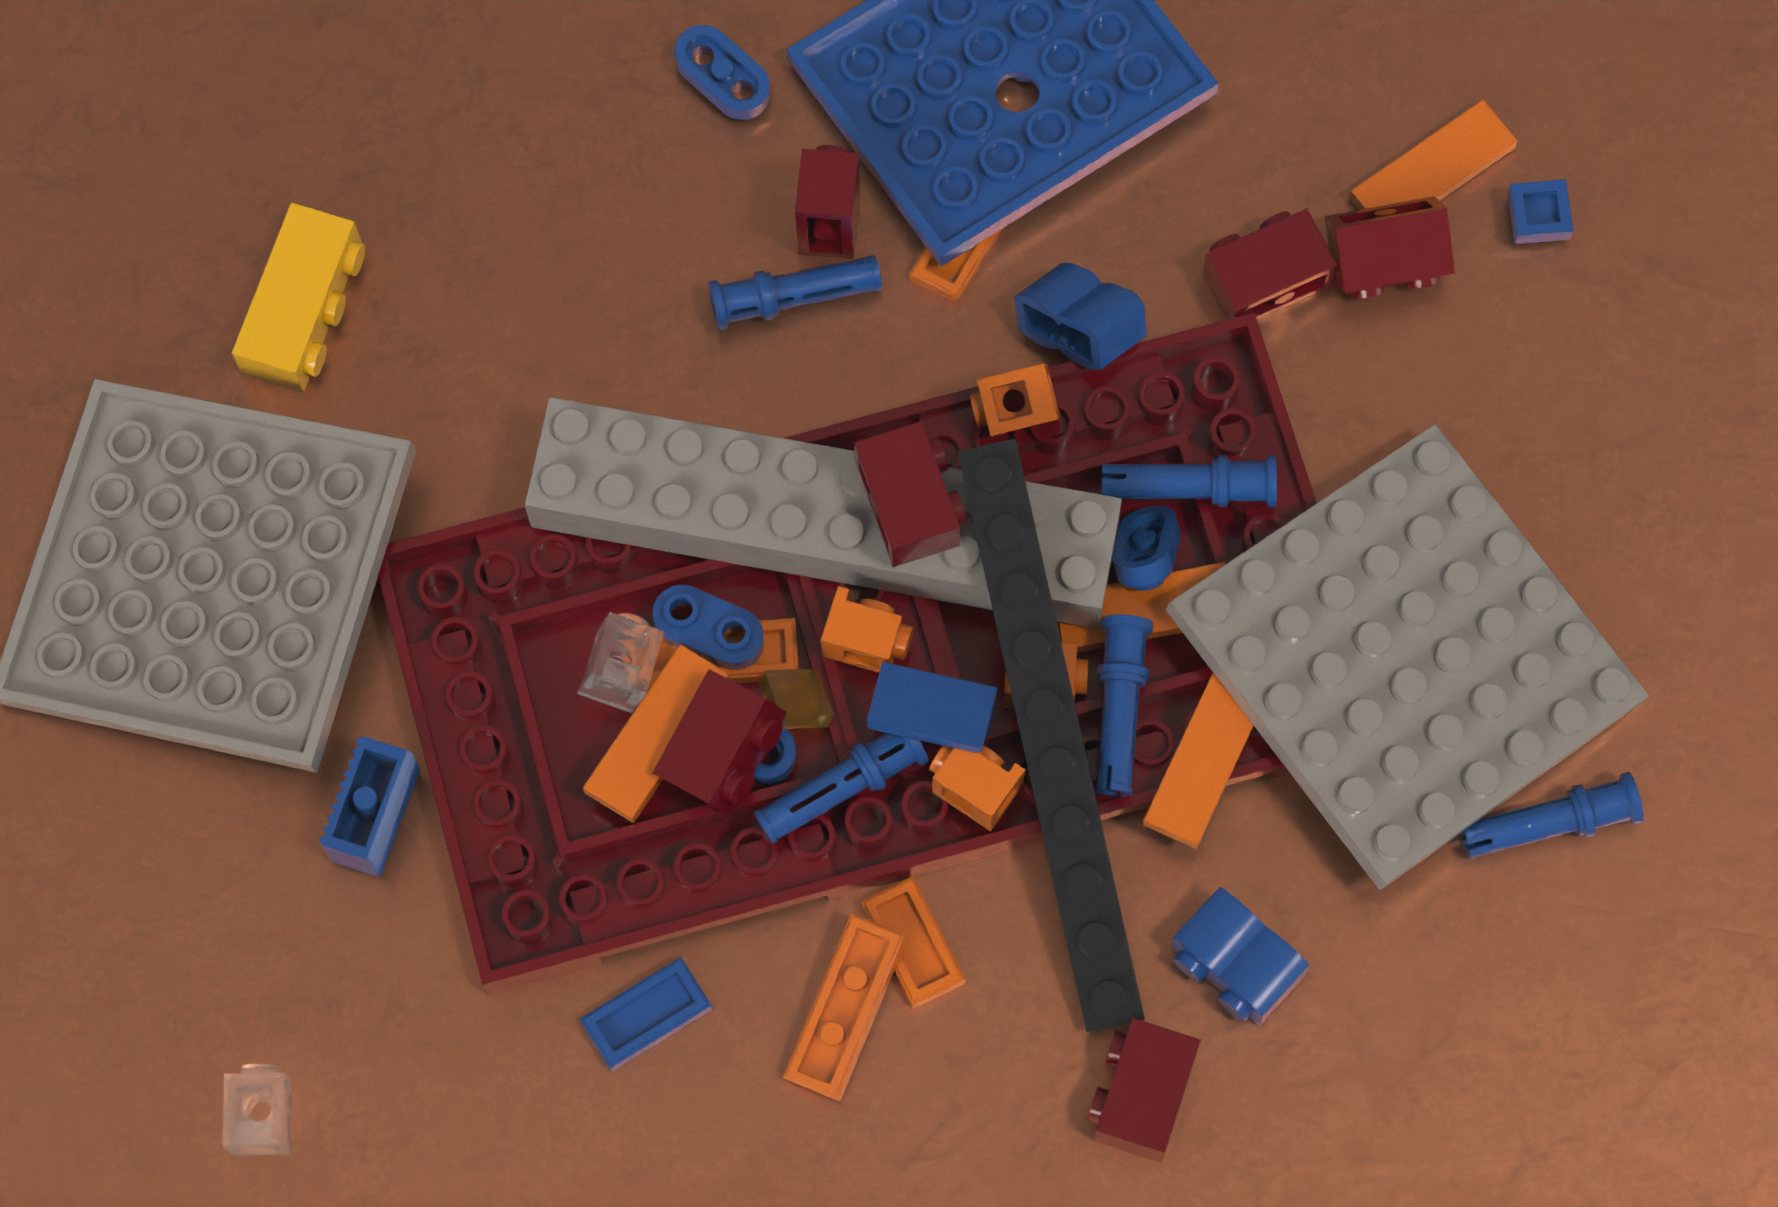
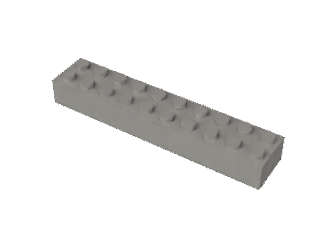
[525,397,1122,629]

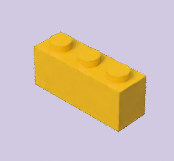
[231,202,365,392]

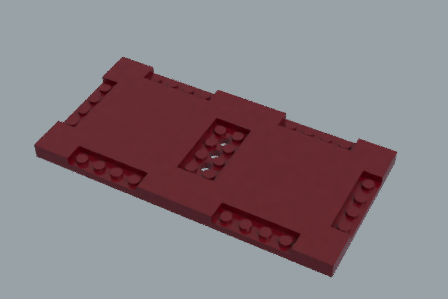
[378,312,1317,994]

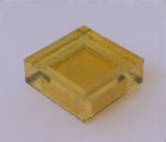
[758,669,834,729]

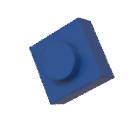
[1507,179,1573,244]

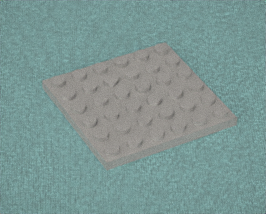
[0,379,417,773]
[1165,424,1649,891]

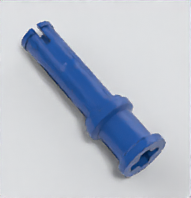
[708,255,882,331]
[1102,455,1277,507]
[1094,614,1154,797]
[754,733,929,844]
[1461,772,1644,860]

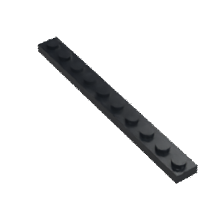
[957,438,1145,1032]

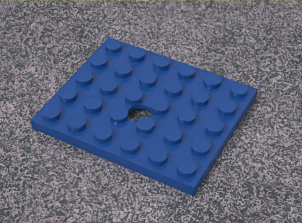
[786,0,1219,267]

